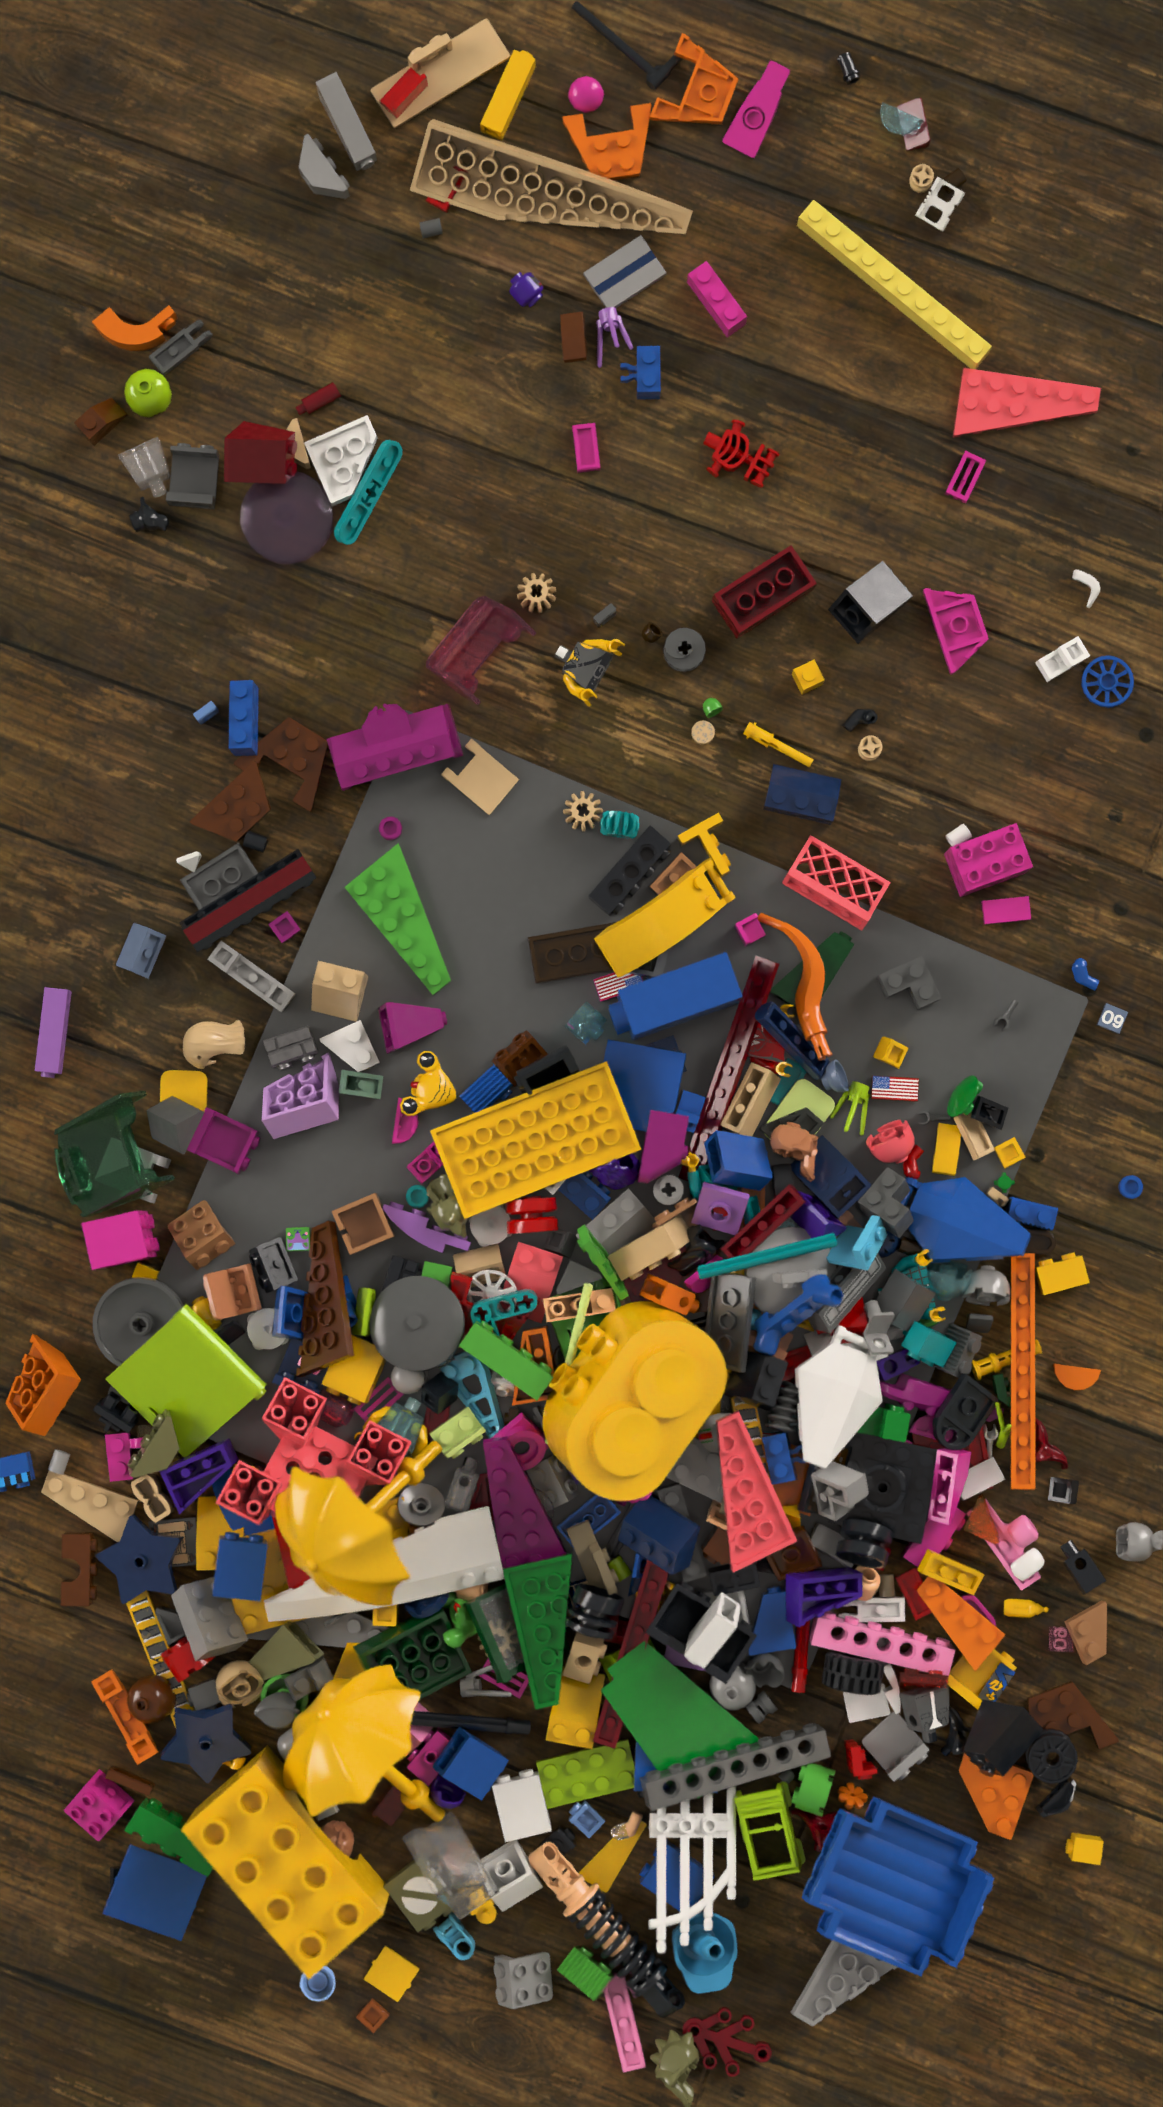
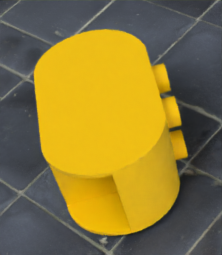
[543,1301,727,1501]

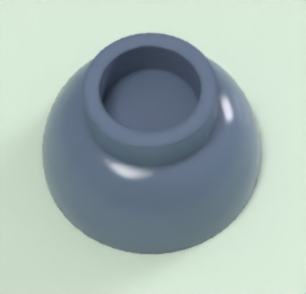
[821,1059,849,1092]

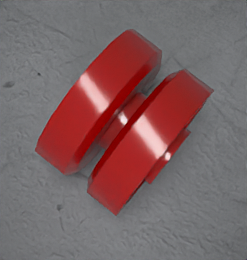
[505,1196,558,1234]

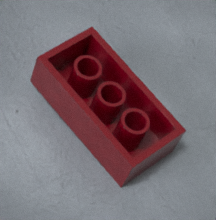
[712,545,817,639]

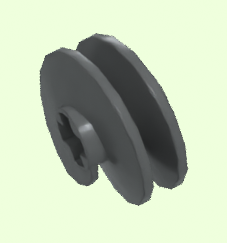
[663,628,706,672]

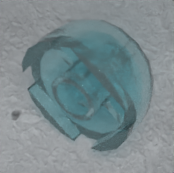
[926,1260,972,1301]

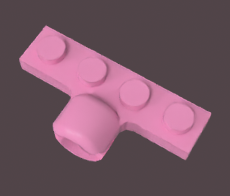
[966,1499,1041,1591]

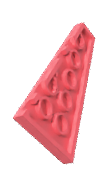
[953,368,1101,438]
[716,1411,797,1573]

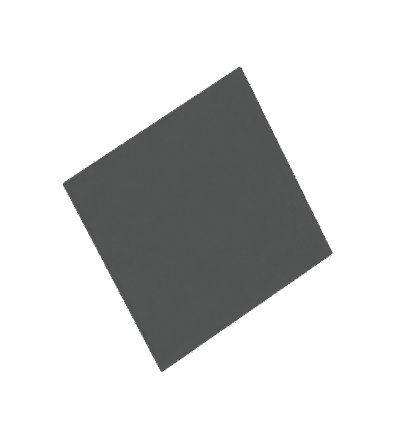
[108,710,1088,1689]

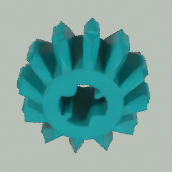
[600,810,640,839]

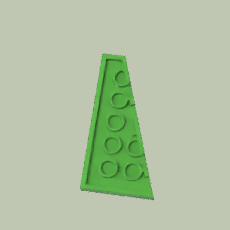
[344,843,451,996]

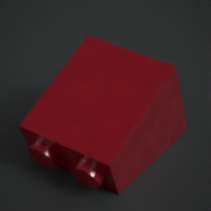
[224,421,297,484]

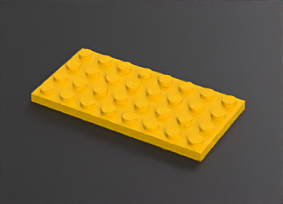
[430,1061,642,1219]

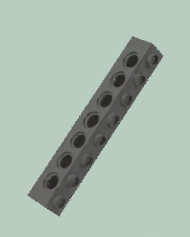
[640,1723,831,1811]

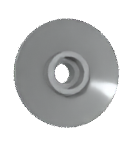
[398,1483,445,1527]

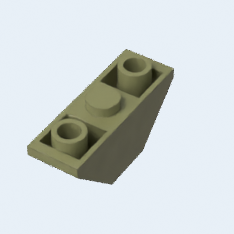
[127,1409,179,1478]

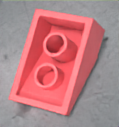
[500,1242,564,1323]

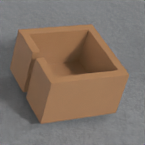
[332,1193,395,1255]

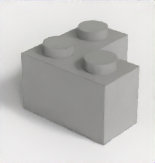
[811,1461,869,1521]

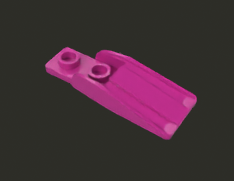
[723,61,790,158]

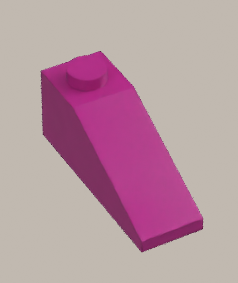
[928,1448,971,1525]

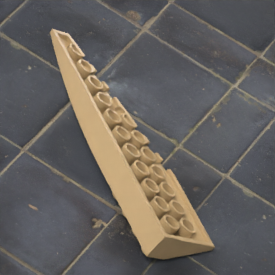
[410,119,693,234]

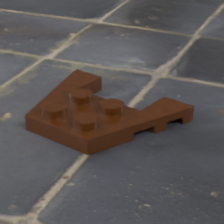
[233,717,328,813]
[1027,1681,1119,1760]

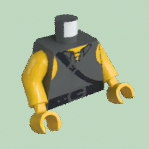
[554,639,625,706]

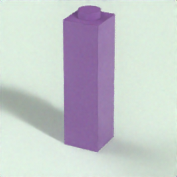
[35,987,72,1078]

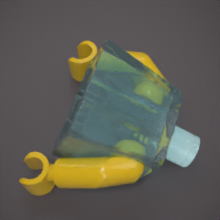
[354,1397,428,1458]

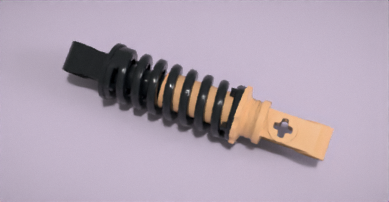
[528,1842,685,2018]

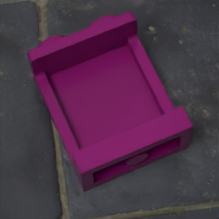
[187,1107,261,1174]

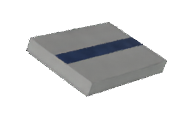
[583,235,666,308]

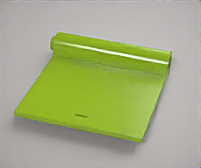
[106,1304,267,1458]

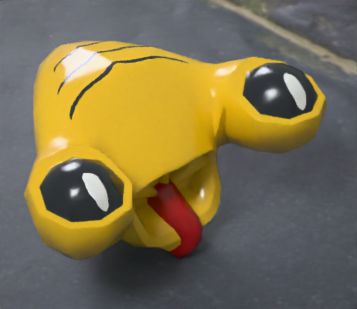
[400,1051,457,1116]

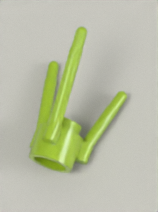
[830,1081,871,1136]

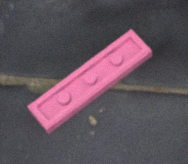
[604,1973,646,2073]

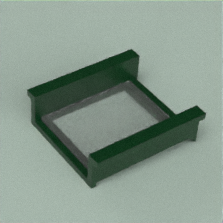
[464,1583,570,1684]

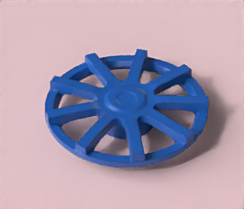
[1081,656,1134,708]

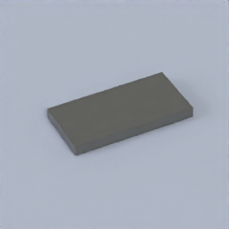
[705,1272,756,1372]

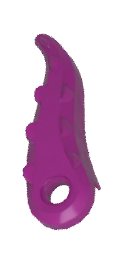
[880,1373,1004,1422]

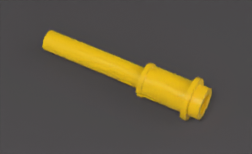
[743,722,814,767]

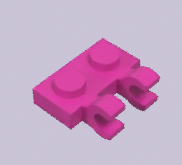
[105,1432,143,1482]

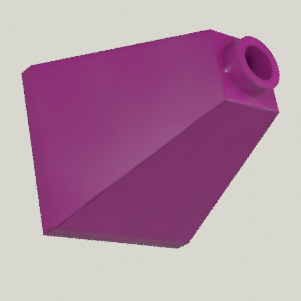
[378,1002,447,1054]

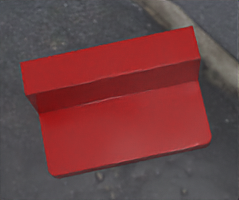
[380,67,428,118]

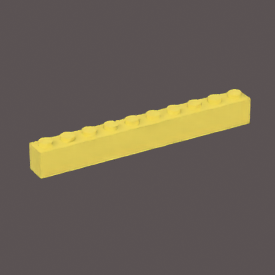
[797,200,992,369]

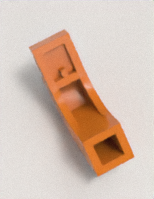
[92,305,178,351]

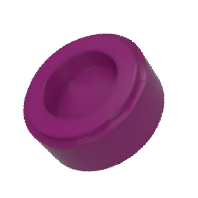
[379,816,402,841]

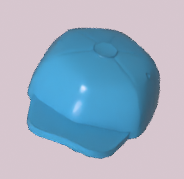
[672,1911,737,1993]

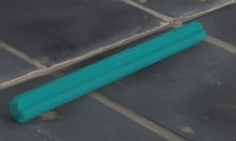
[697,1233,837,1279]

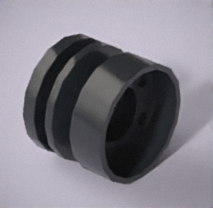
[565,1583,625,1639]

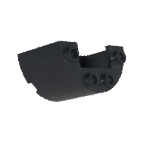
[514,1045,580,1095]
[646,1581,757,1684]

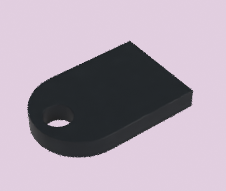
[932,1373,999,1450]

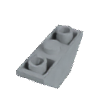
[299,134,350,199]

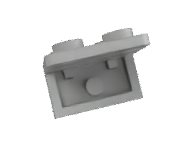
[862,1712,929,1782]
[494,1952,553,2009]

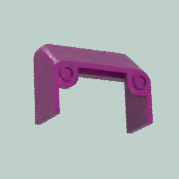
[637,1110,689,1184]

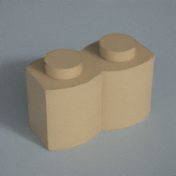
[131,1473,174,1523]

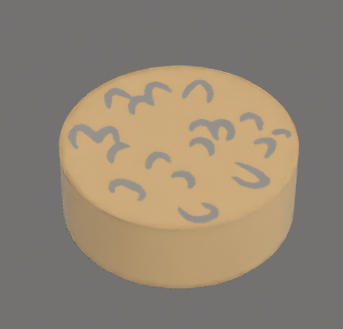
[691,720,715,745]

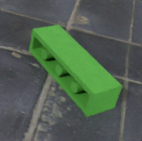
[459,1320,554,1401]

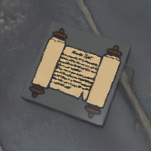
[148,1517,197,1567]

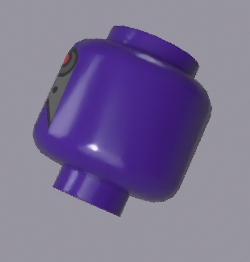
[509,272,543,307]

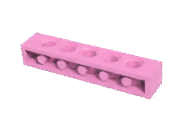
[809,1611,955,1677]

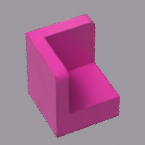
[734,913,766,947]

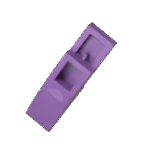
[382,1201,471,1253]

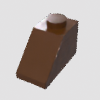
[74,398,127,446]

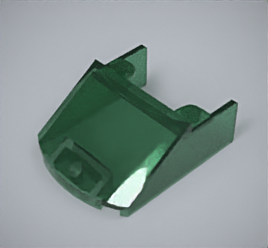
[54,1091,174,1218]

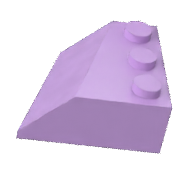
[262,1052,339,1139]

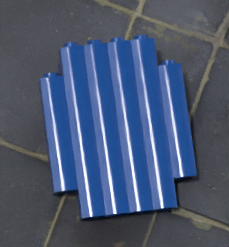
[802,1796,994,1976]

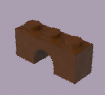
[61,1532,98,1606]

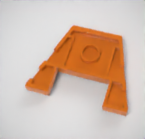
[650,33,738,124]
[562,103,651,180]

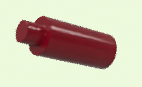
[295,382,341,415]

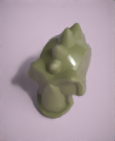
[426,1174,469,1238]
[650,2030,699,2107]

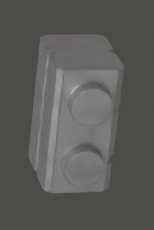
[263,1025,318,1071]

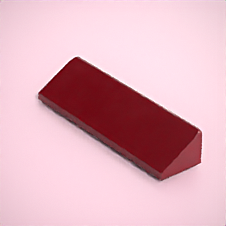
[721,1184,806,1258]

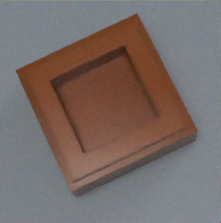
[356,1998,390,2034]

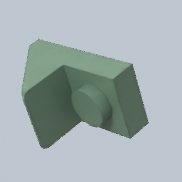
[339,1070,383,1099]

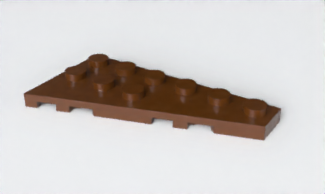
[296,1221,354,1377]

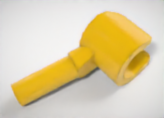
[223,1756,246,1770]

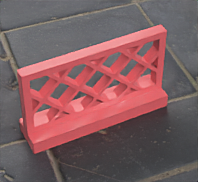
[782,835,891,931]

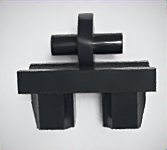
[93,1392,139,1434]

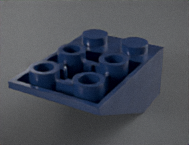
[791,1135,872,1219]

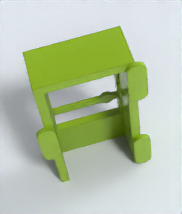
[734,1781,806,1881]

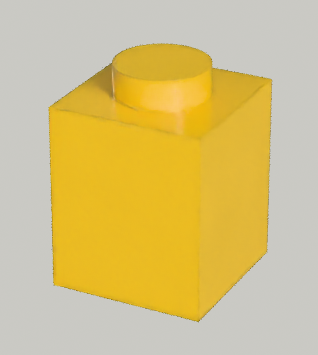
[792,659,825,695]
[1066,1833,1104,1865]

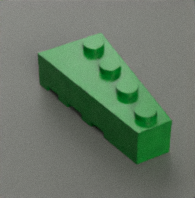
[124,1797,213,1877]

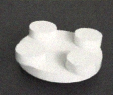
[468,1205,512,1247]
[247,1308,289,1350]

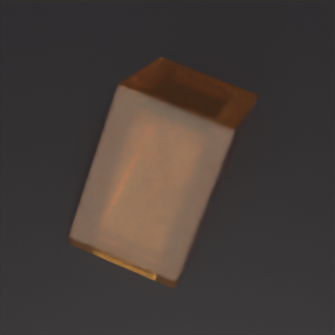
[964,1494,1000,1544]

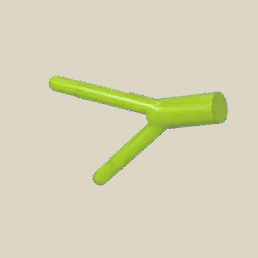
[995,1402,1012,1449]

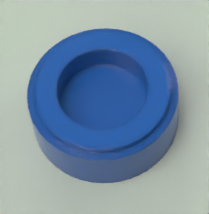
[1118,1175,1143,1199]

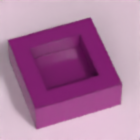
[268,911,302,944]

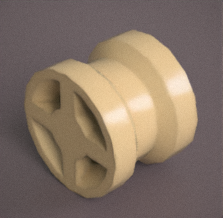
[909,164,934,193]
[858,735,882,761]

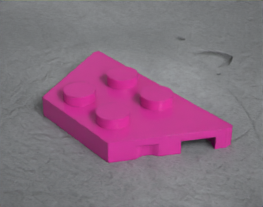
[922,588,989,675]

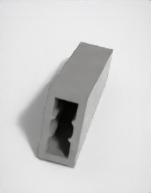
[316,72,377,171]

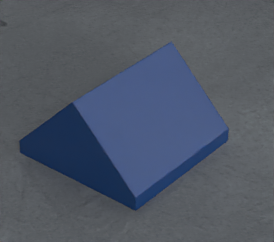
[272,1286,308,1340]

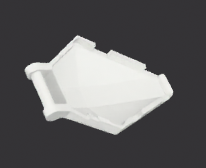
[795,1325,883,1468]

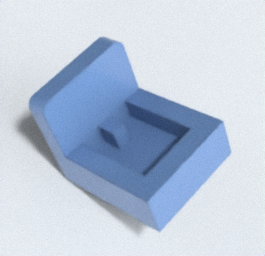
[568,1800,605,1838]

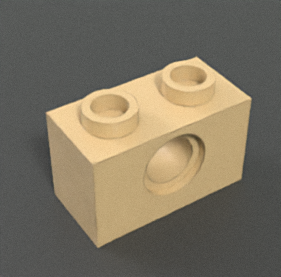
[562,1631,607,1684]

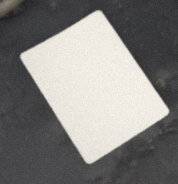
[843,1684,890,1723]

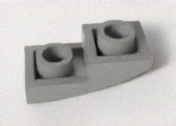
[810,1523,853,1568]

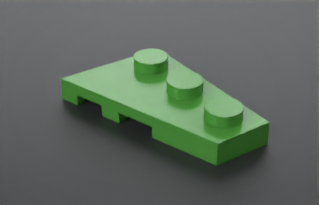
[577,1225,629,1300]

